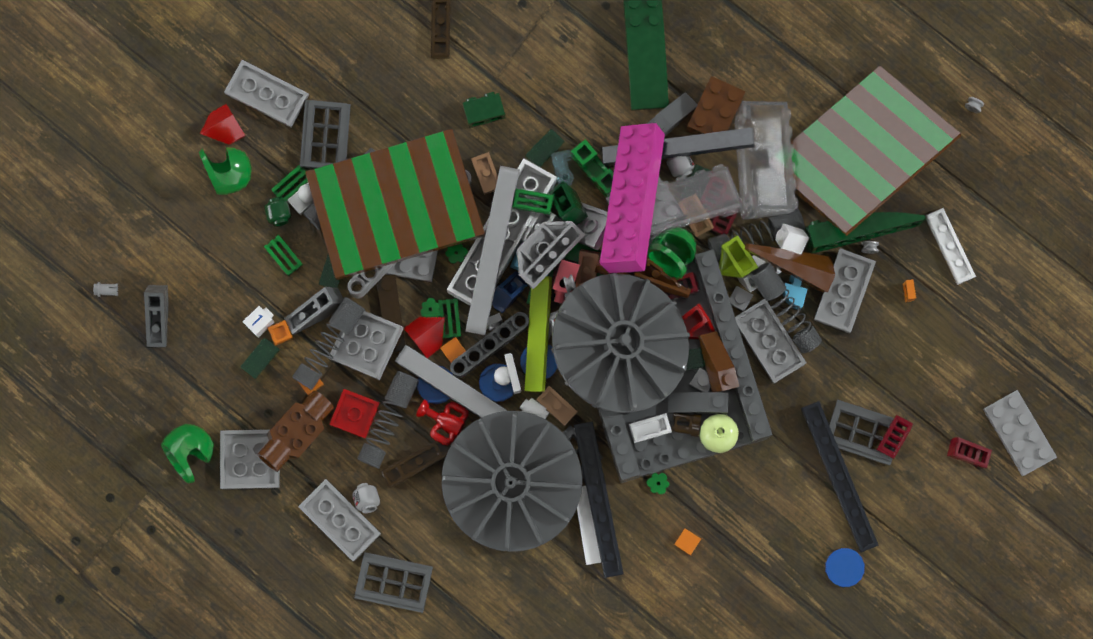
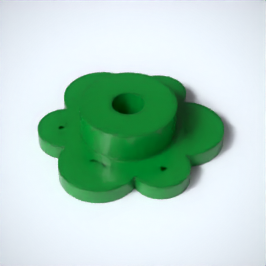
[445,244,468,264]
[420,298,441,317]
[647,473,669,495]

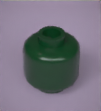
[264,197,291,227]

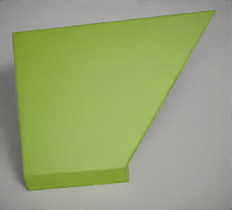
[719,235,759,278]

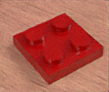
[329,389,380,439]

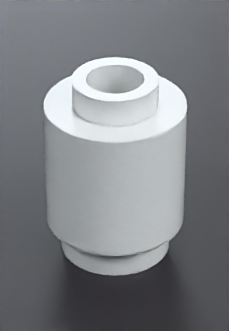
[520,398,549,419]

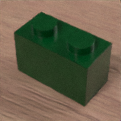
[463,92,506,128]
[549,181,588,226]

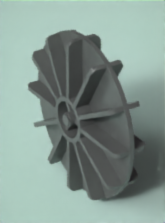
[551,273,690,413]
[442,411,582,552]

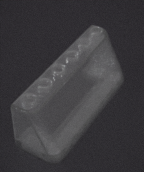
[735,101,798,219]
[650,164,743,237]

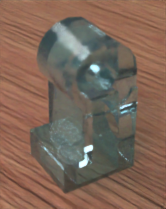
[551,150,574,186]

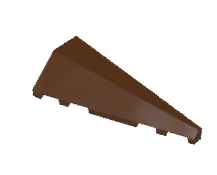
[744,243,835,293]
[595,255,691,299]

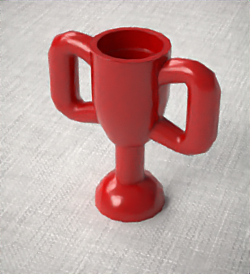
[416,399,469,445]

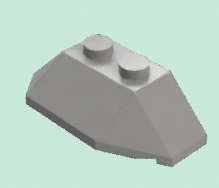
[517,221,585,289]

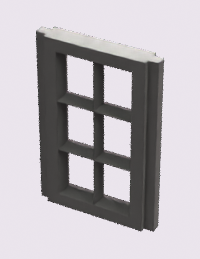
[300,100,351,169]
[829,400,903,466]
[354,552,433,613]

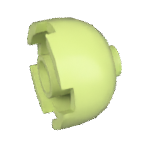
[699,414,739,453]

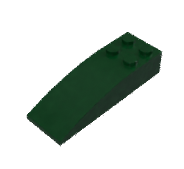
[623,0,669,111]
[805,212,926,254]

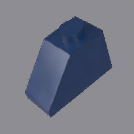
[492,271,529,313]

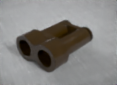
[672,413,702,437]

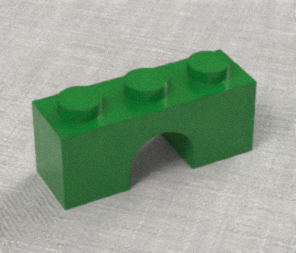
[570,139,614,198]

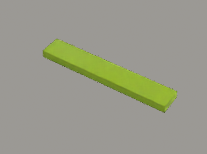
[525,276,552,392]

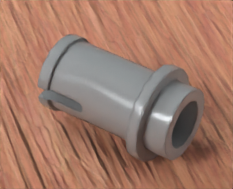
[93,282,118,297]

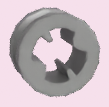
[965,97,984,113]
[861,241,879,254]
[563,275,576,293]

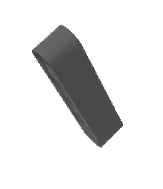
[450,312,529,378]

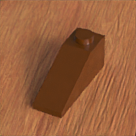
[698,331,739,392]

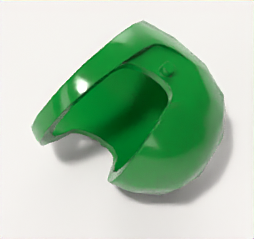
[199,147,252,195]
[647,227,696,280]
[161,424,214,483]

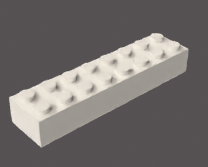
[447,158,557,306]

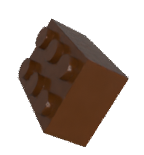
[686,76,746,135]

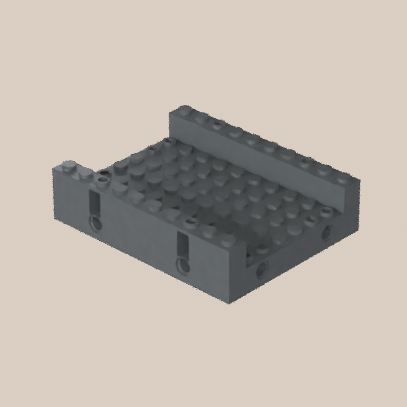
[564,250,772,484]

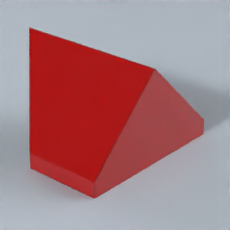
[200,104,245,145]
[682,304,715,339]
[404,317,445,359]

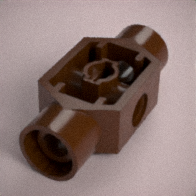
[257,390,334,472]

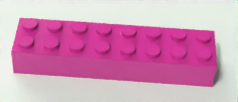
[600,123,665,273]

